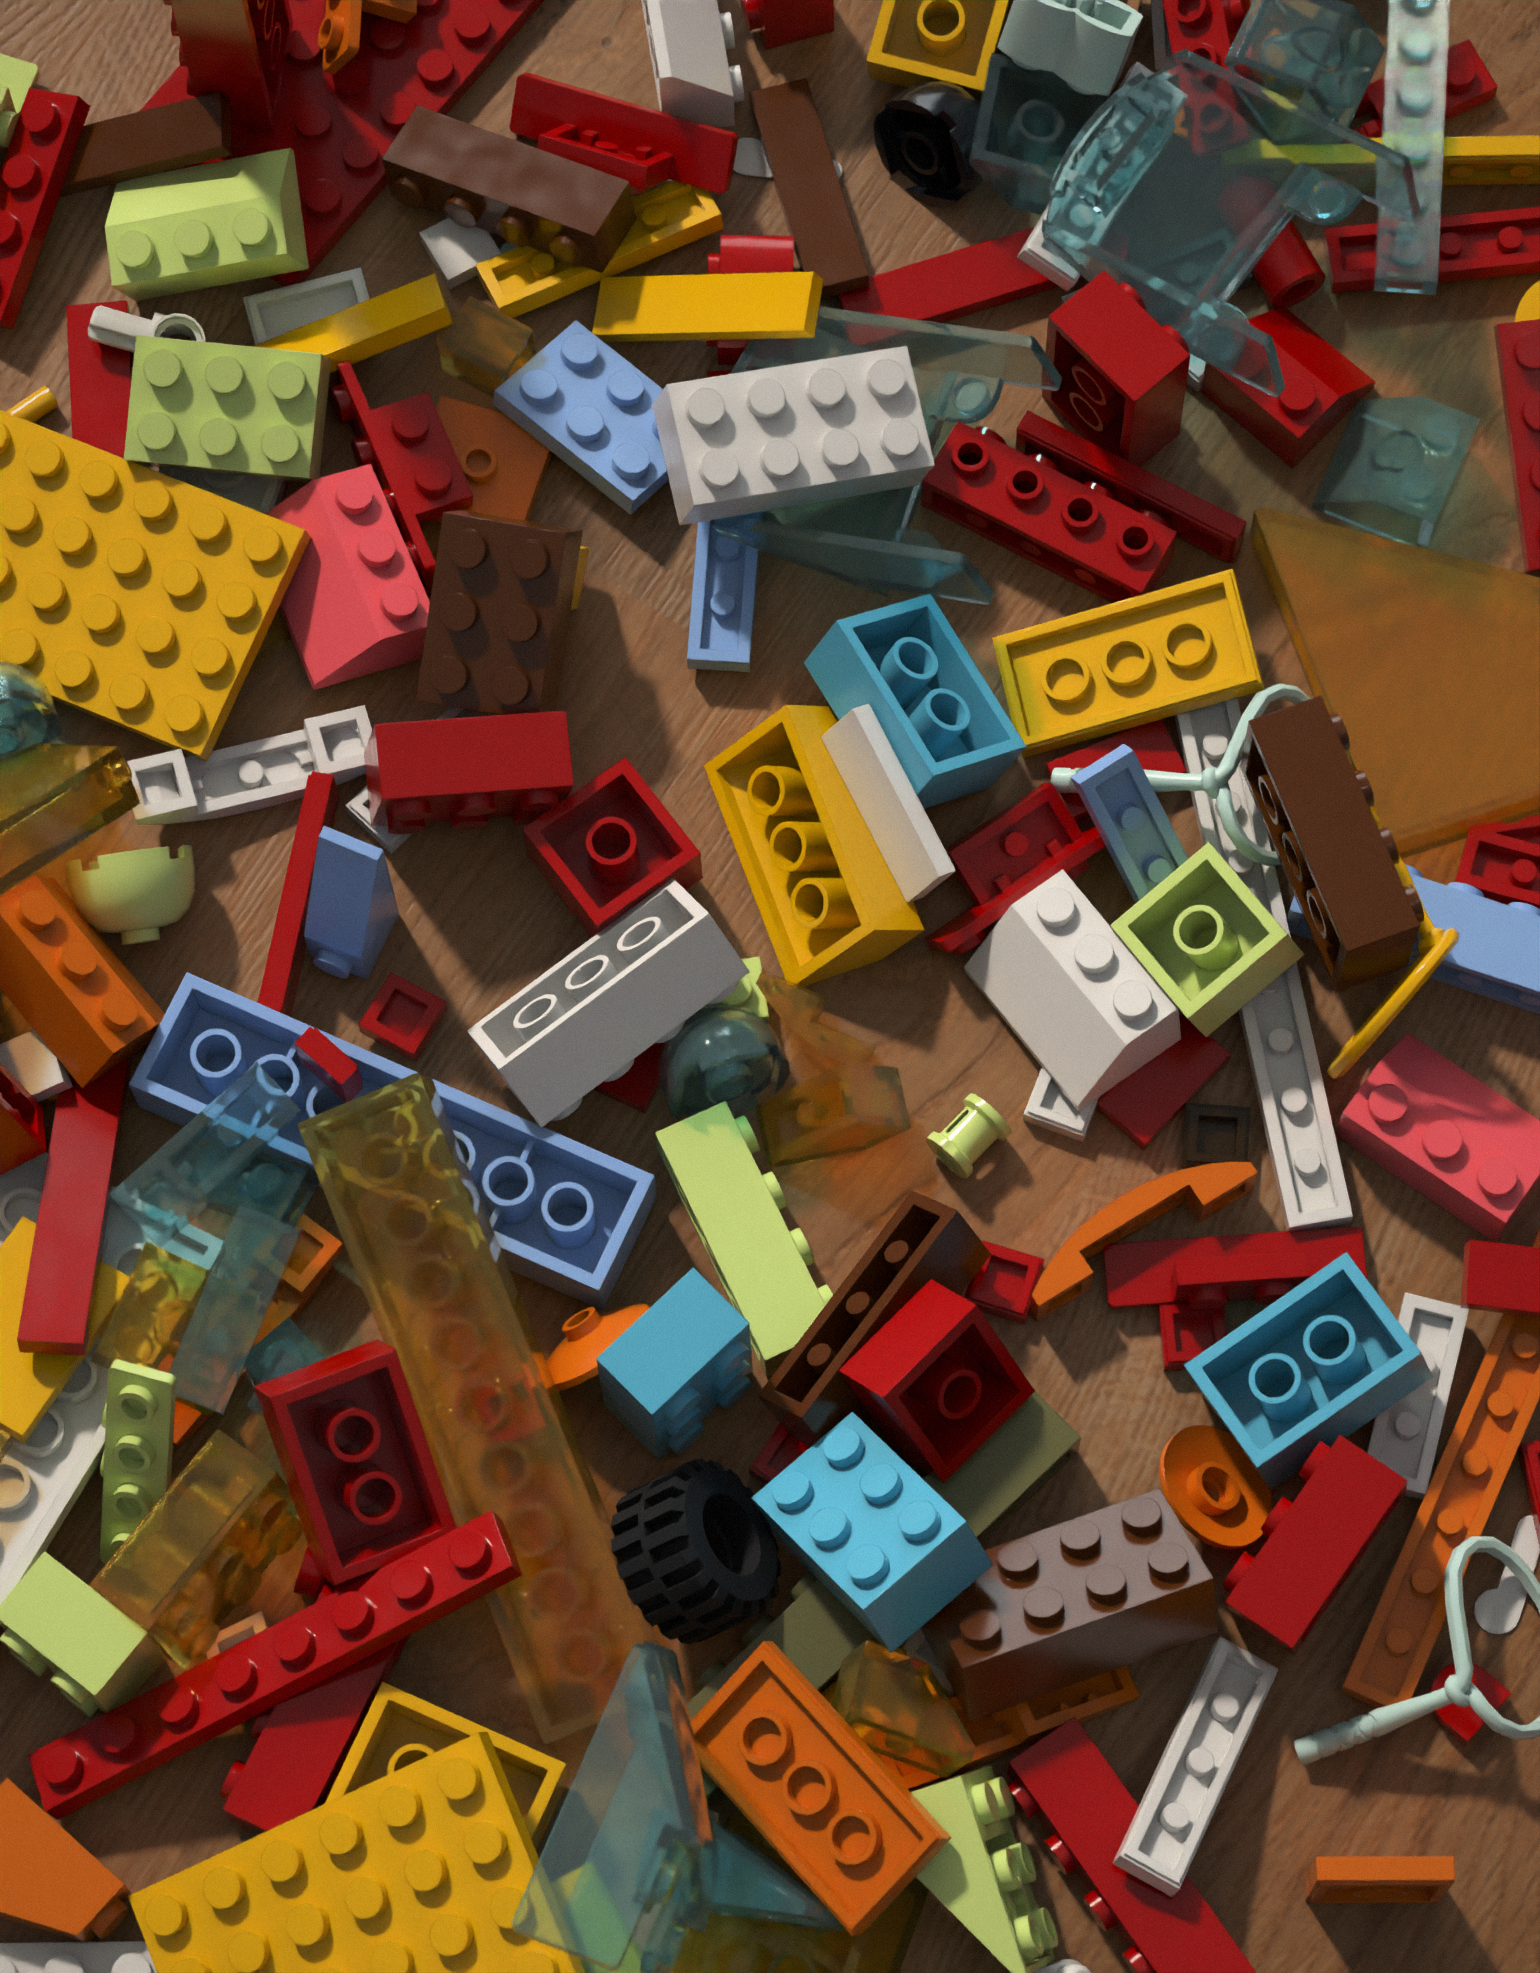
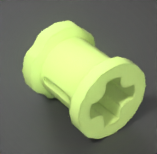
[926,1093,1012,1179]

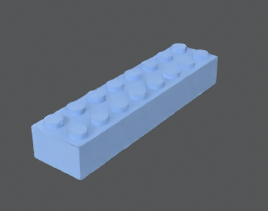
[129,972,657,1311]

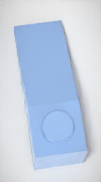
[304,826,399,980]

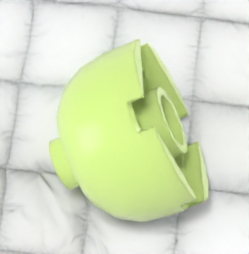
[65,845,195,945]

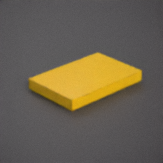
[0,1216,134,1444]

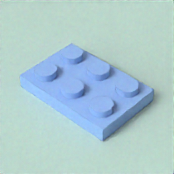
[493,320,669,515]

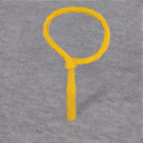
[1327,806,1460,1079]

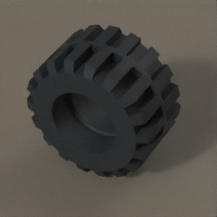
[611,1459,781,1644]

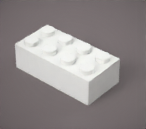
[652,346,935,525]
[467,878,750,1128]

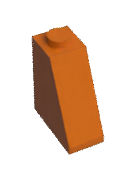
[0,1778,132,1942]

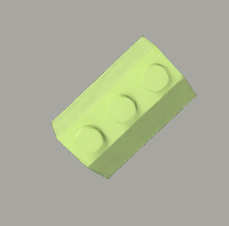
[105,148,309,301]

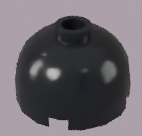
[873,81,995,206]

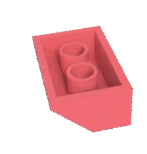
[265,464,430,690]
[1335,1033,1540,1243]

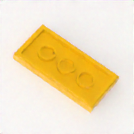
[992,568,1265,758]

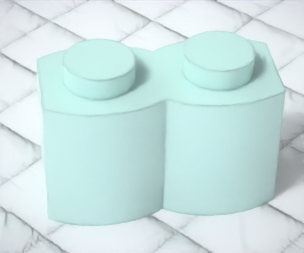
[997,0,1143,96]

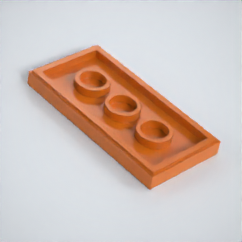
[676,1641,952,1936]

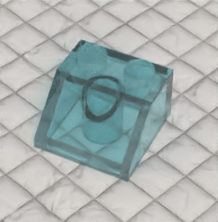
[1224,0,1385,139]
[968,53,1106,215]
[1311,396,1480,554]

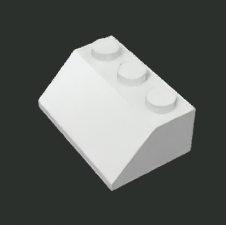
[641,0,745,128]
[964,869,1181,1111]

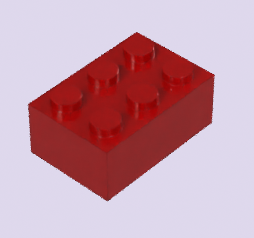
[1042,270,1191,467]
[364,711,574,834]
[254,1339,456,1585]
[1222,1435,1407,1656]

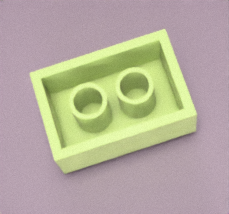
[124,335,331,482]

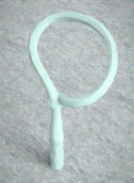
[1051,683,1311,866]
[1294,1536,1540,1765]

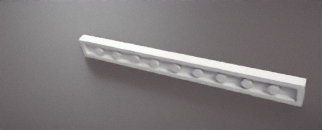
[1174,698,1353,1231]

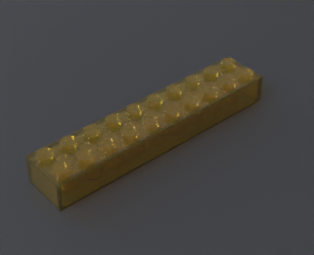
[297,1072,678,1745]

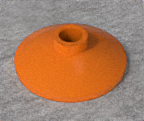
[540,1303,650,1391]
[1159,1425,1273,1550]

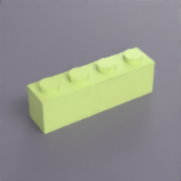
[655,1101,833,1376]

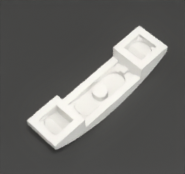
[120,705,372,825]

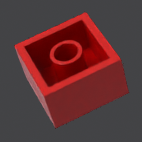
[522,757,703,938]
[838,1279,1035,1483]

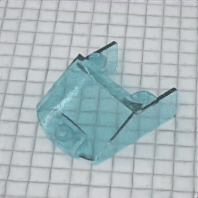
[1042,49,1420,398]
[710,306,1062,605]
[512,1640,718,1973]

